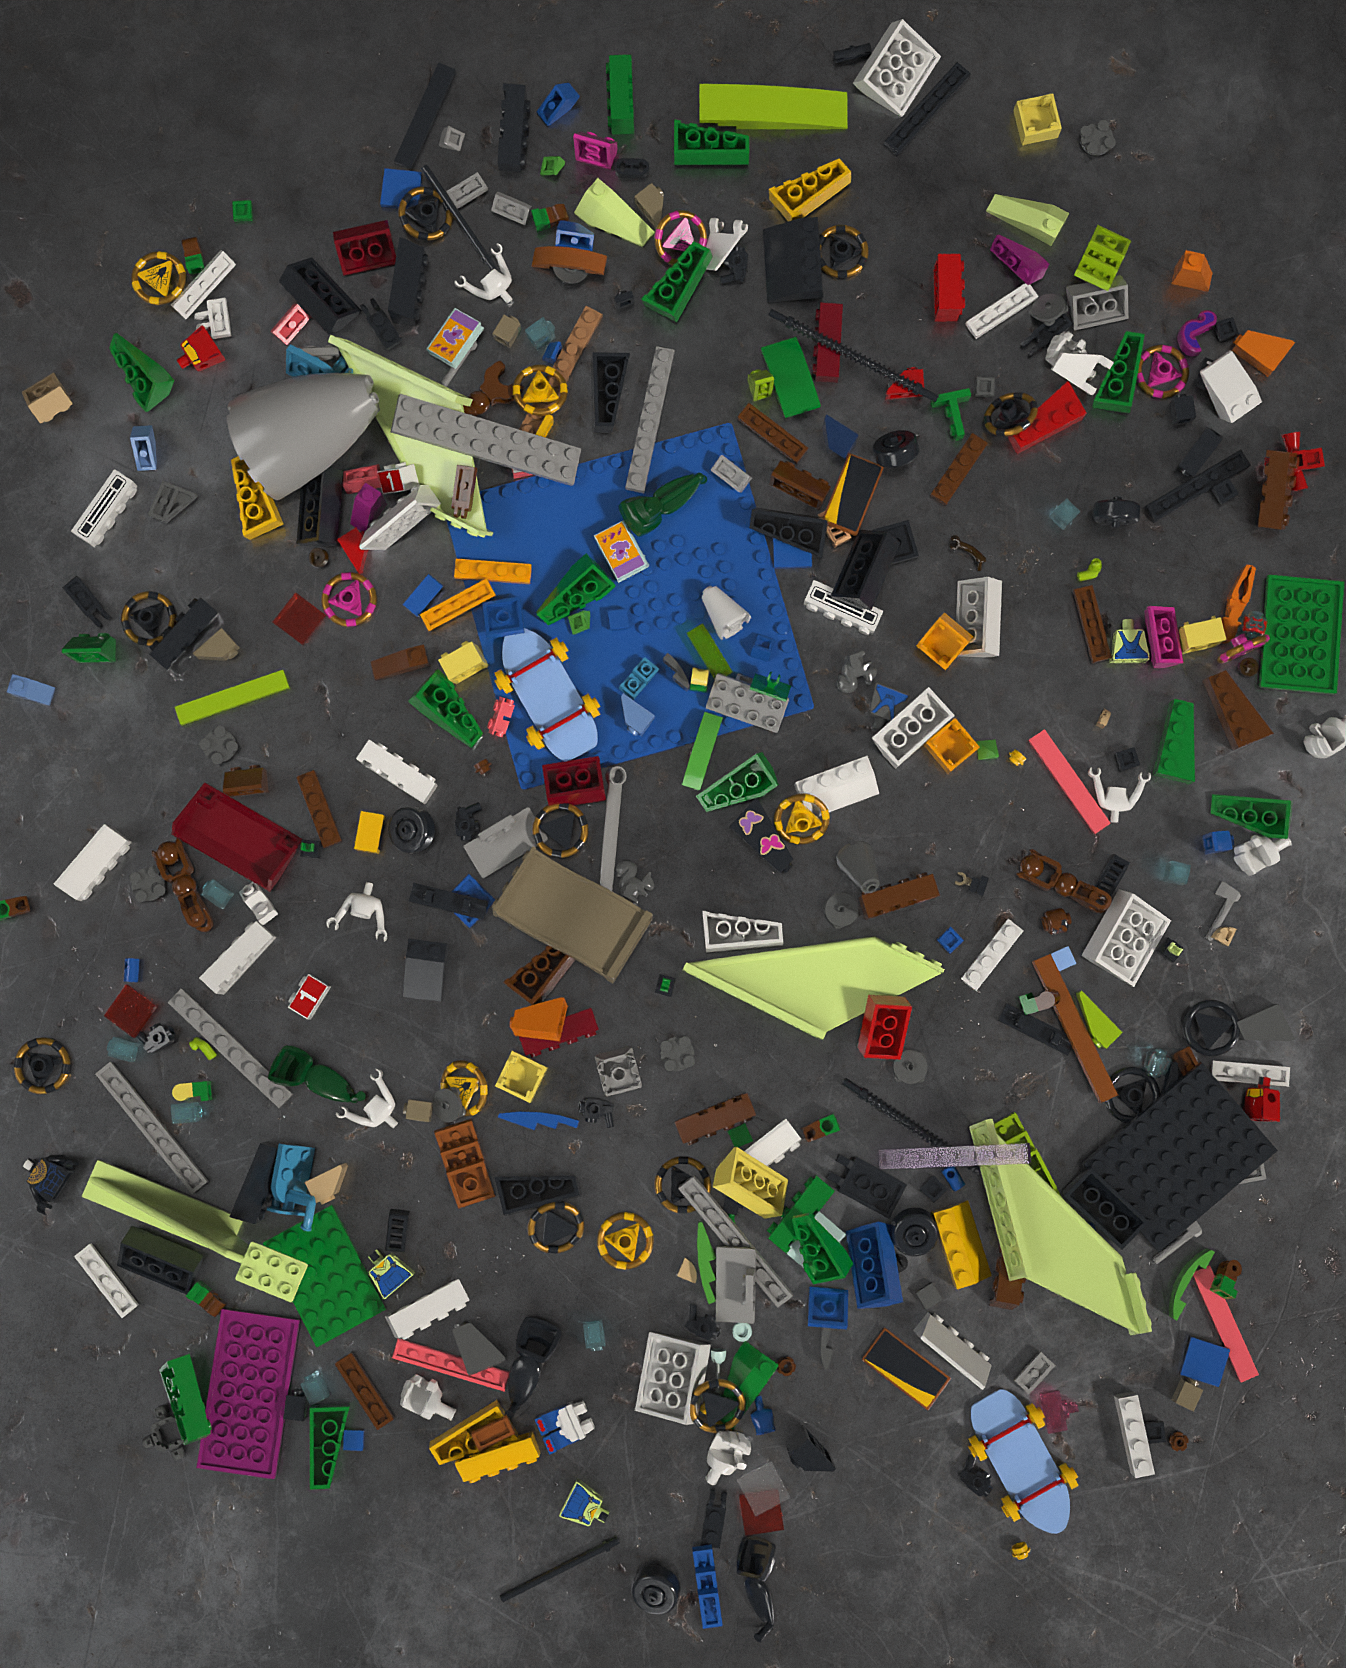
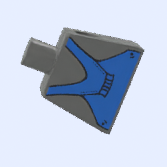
[868,683,910,731]

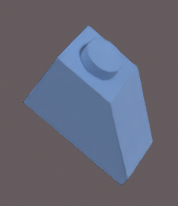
[130,425,157,471]
[7,674,55,706]
[621,693,655,737]

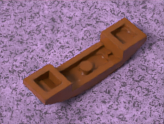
[532,246,607,275]

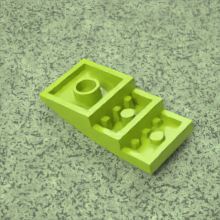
[1074,225,1131,291]

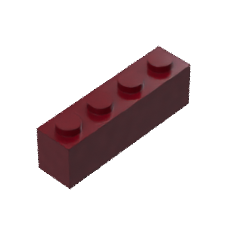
[812,302,843,383]
[519,1008,599,1058]

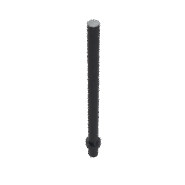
[421,164,497,271]
[500,1536,620,1602]

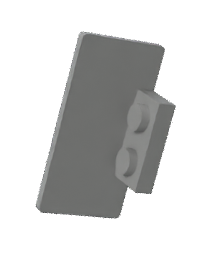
[706,673,789,733]
[464,807,548,878]
[716,1246,756,1324]

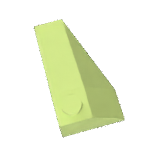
[574,178,655,247]
[986,194,1069,246]

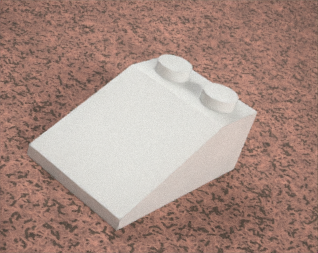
[1200,351,1262,423]

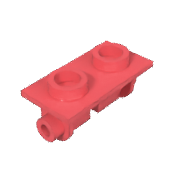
[487,697,515,737]

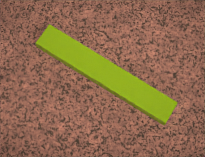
[175,670,290,726]

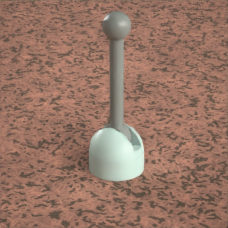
[710,1348,726,1395]

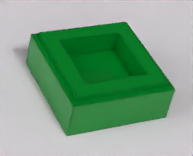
[232,200,253,222]
[728,1123,753,1148]

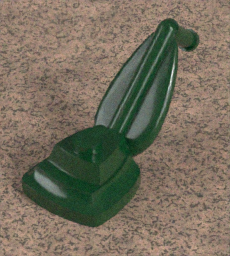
[618,472,707,537]
[268,1045,366,1103]

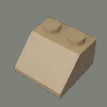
[22,372,73,424]
[305,1163,348,1205]

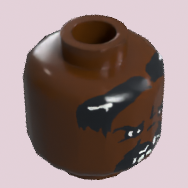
[1041,908,1072,935]

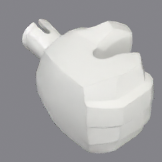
[1045,331,1096,381]
[1303,715,1346,759]
[1234,835,1291,876]
[400,1374,456,1421]
[705,1430,751,1485]

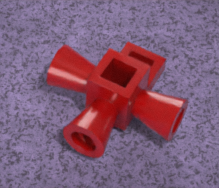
[1264,432,1325,491]

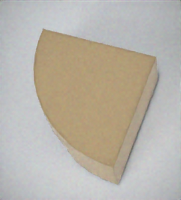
[1096,709,1111,728]
[1211,926,1237,946]
[677,1257,697,1283]

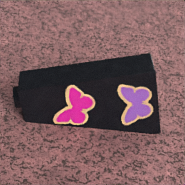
[729,798,793,875]

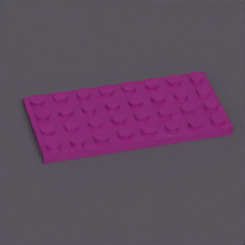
[196,1308,300,1479]

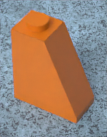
[1172,250,1212,292]
[1232,330,1295,377]
[510,997,568,1041]

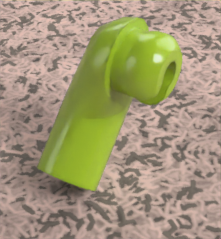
[1077,558,1102,581]
[189,1037,217,1060]

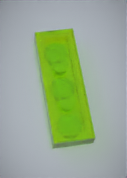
[687,623,733,680]

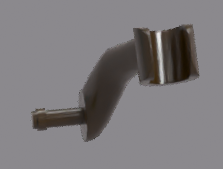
[950,535,986,571]

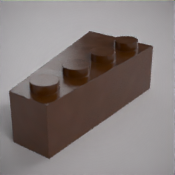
[1258,450,1299,530]
[1203,670,1274,750]
[858,872,940,920]
[503,946,575,1005]
[674,1092,756,1146]
[989,1243,1026,1310]

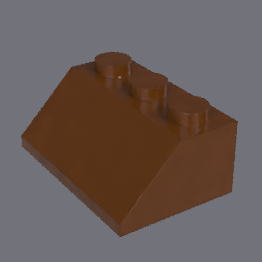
[769,461,831,510]

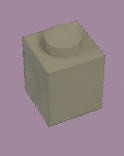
[493,315,521,348]
[403,1099,433,1122]
[1171,1378,1203,1412]

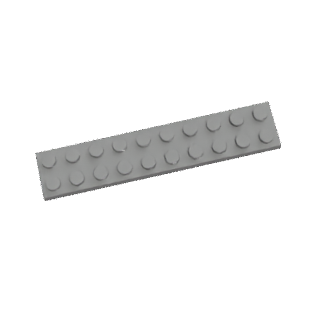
[390,394,581,486]

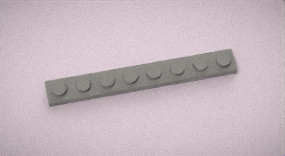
[625,346,675,493]
[168,988,293,1108]
[95,1062,209,1194]
[678,1175,793,1308]

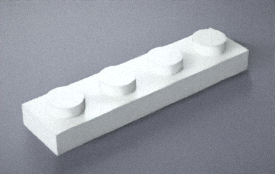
[171,250,236,319]
[965,283,1039,339]
[961,919,1023,991]
[1210,1061,1290,1087]
[74,1243,139,1318]

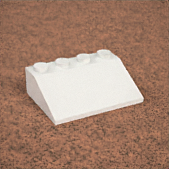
[853,19,941,117]
[359,484,441,550]
[1081,889,1171,987]
[913,1312,992,1390]
[635,1332,711,1425]

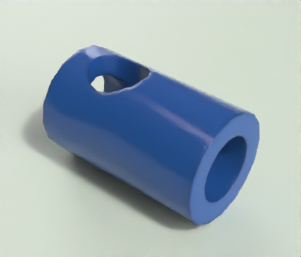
[124,958,140,982]
[941,1164,966,1191]

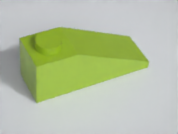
[747,369,774,401]
[1075,990,1123,1049]

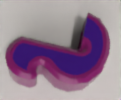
[1177,310,1217,357]

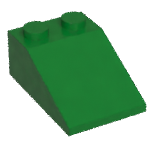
[62,633,116,663]

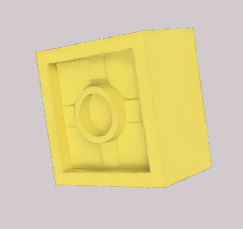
[1013,94,1062,145]
[1178,616,1226,654]
[438,641,489,684]
[495,1051,548,1103]

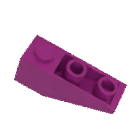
[990,234,1049,285]

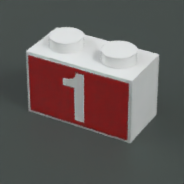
[377,462,419,494]
[288,974,331,1020]

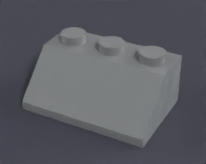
[1066,275,1129,330]

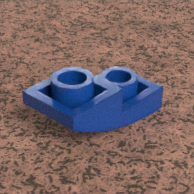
[403,574,443,617]

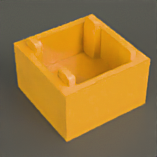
[916,612,973,670]
[924,718,980,774]

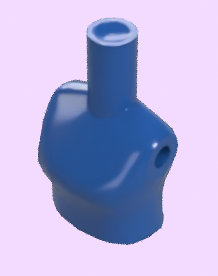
[751,1396,776,1435]

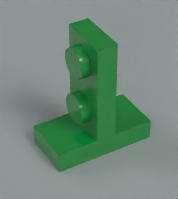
[930,388,971,441]

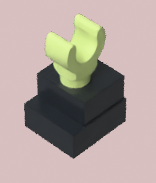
[1157,937,1184,963]

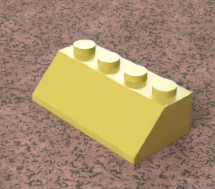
[713,1147,788,1219]

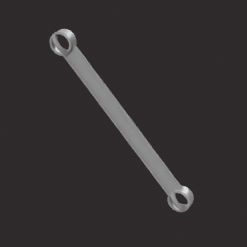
[599,766,627,892]

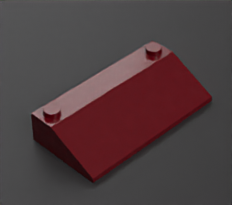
[171,782,302,892]

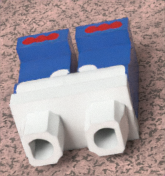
[534,1401,595,1455]

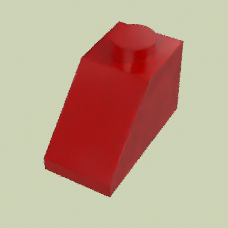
[885,367,925,400]
[337,527,368,574]

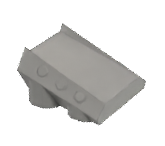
[595,1046,642,1097]

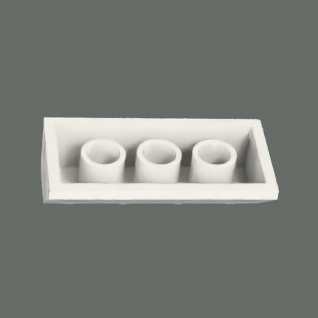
[956,577,1002,658]
[872,687,955,769]
[794,756,879,817]
[54,824,131,901]
[744,1119,801,1166]

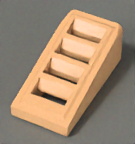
[818,511,852,548]

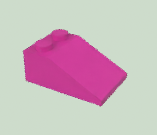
[573,132,617,170]

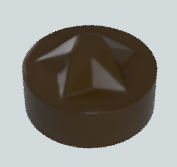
[309,548,328,567]
[1238,658,1259,677]

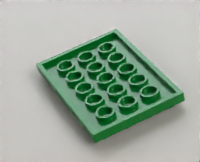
[1259,575,1344,695]
[263,1205,387,1348]

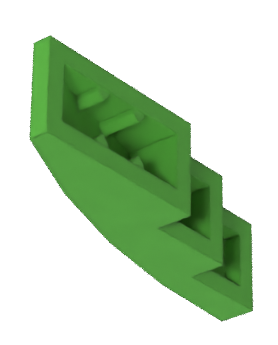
[697,1220,716,1304]

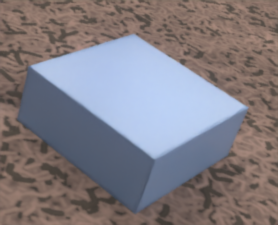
[1051,946,1076,971]

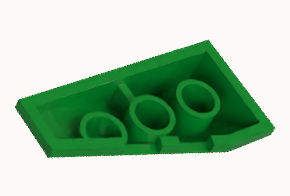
[109,333,174,412]
[536,553,616,625]
[408,669,483,748]
[696,752,779,812]
[1211,794,1293,839]
[792,1213,853,1284]
[720,1341,779,1430]

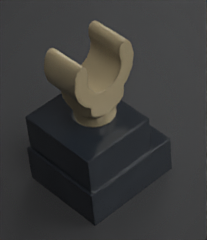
[954,872,989,897]

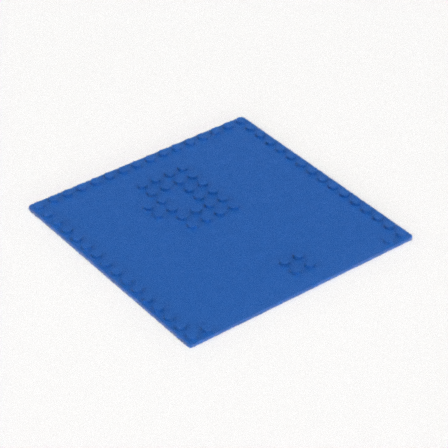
[447,423,814,790]

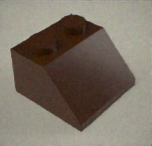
[223,765,269,797]

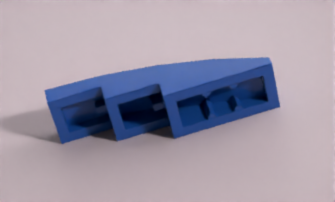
[498,1111,580,1130]
[692,1544,723,1629]

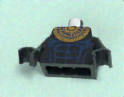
[23,1155,79,1215]

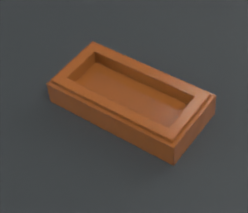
[470,1414,515,1451]

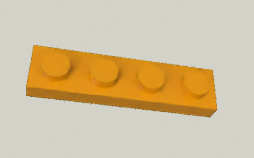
[454,559,532,584]
[420,578,496,631]

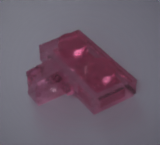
[1039,1390,1079,1434]

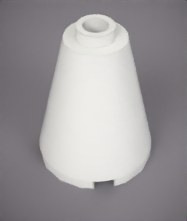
[702,586,751,640]

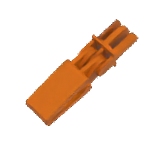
[1221,565,1256,644]

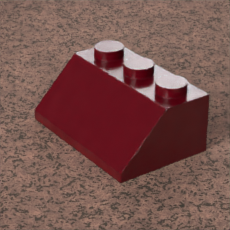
[333,220,396,276]
[542,756,606,806]

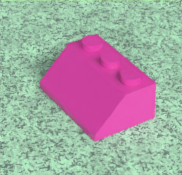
[1144,606,1183,668]

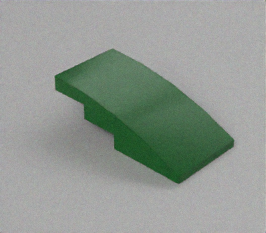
[761,337,821,418]

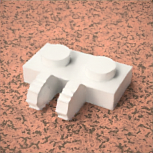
[194,298,232,339]

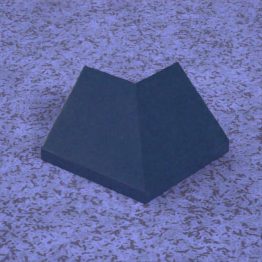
[822,415,859,458]

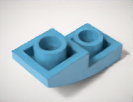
[619,657,659,700]

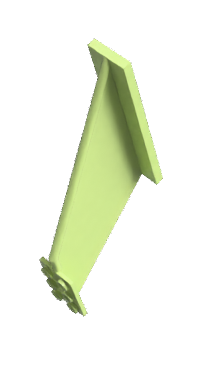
[328,335,493,538]
[683,936,945,1040]
[969,1119,1152,1335]
[82,1160,308,1302]

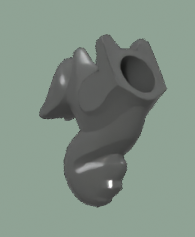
[837,651,877,693]
[616,860,654,905]

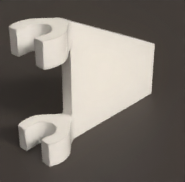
[706,218,748,271]
[1051,353,1113,396]

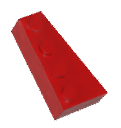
[1008,381,1087,454]

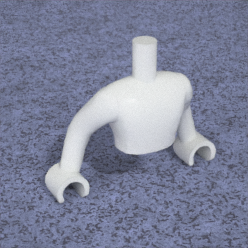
[454,243,512,304]
[1088,767,1151,823]
[327,882,387,942]
[336,1068,398,1129]

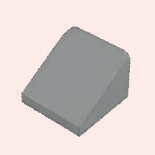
[439,126,465,151]

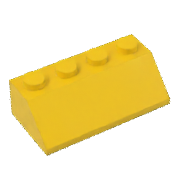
[931,1200,992,1289]
[455,1431,540,1483]

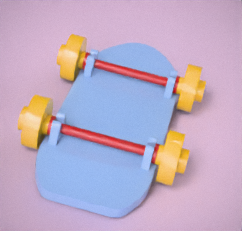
[494,628,601,761]
[968,1389,1078,1534]

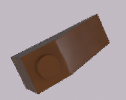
[371,644,431,680]

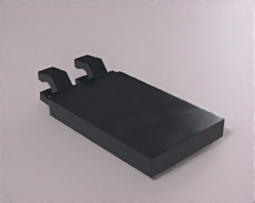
[826,1154,907,1219]

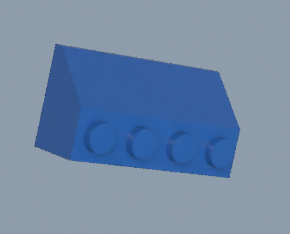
[846,1222,903,1309]

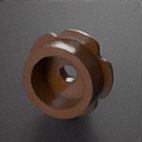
[474,758,492,775]
[777,1357,796,1376]
[1169,1432,1189,1451]

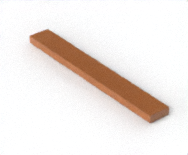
[1032,954,1118,1103]

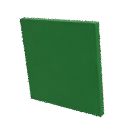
[749,672,791,702]

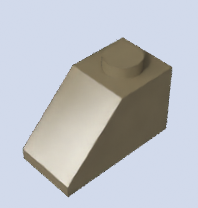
[634,183,664,229]
[193,628,240,661]

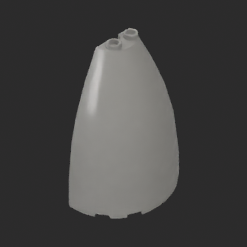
[227,373,380,501]

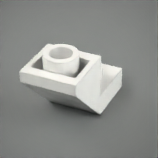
[239,882,278,926]

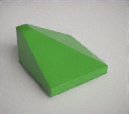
[540,156,565,176]
[568,610,590,635]
[976,739,999,760]

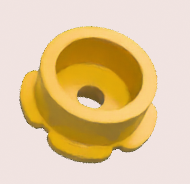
[1009,749,1026,766]
[1011,1542,1031,1560]

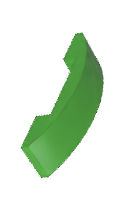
[682,712,723,790]
[1169,1248,1215,1321]

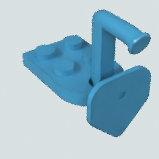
[286,344,353,377]
[267,1143,316,1231]

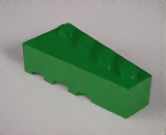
[606,54,634,135]
[674,119,749,165]
[641,241,713,322]
[1092,331,1145,413]
[1153,699,1195,785]
[767,1175,835,1254]
[159,1354,212,1445]
[310,1403,350,1490]

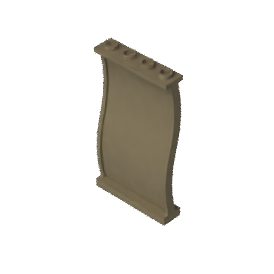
[492,846,653,983]

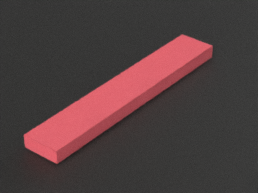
[1028,729,1110,834]
[1193,1265,1259,1383]
[392,1338,510,1392]

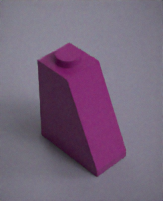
[350,483,387,533]

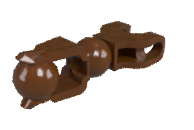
[463,361,524,417]
[152,838,213,932]
[1016,849,1112,914]

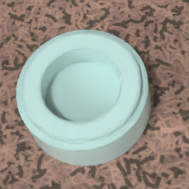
[732,1323,752,1342]

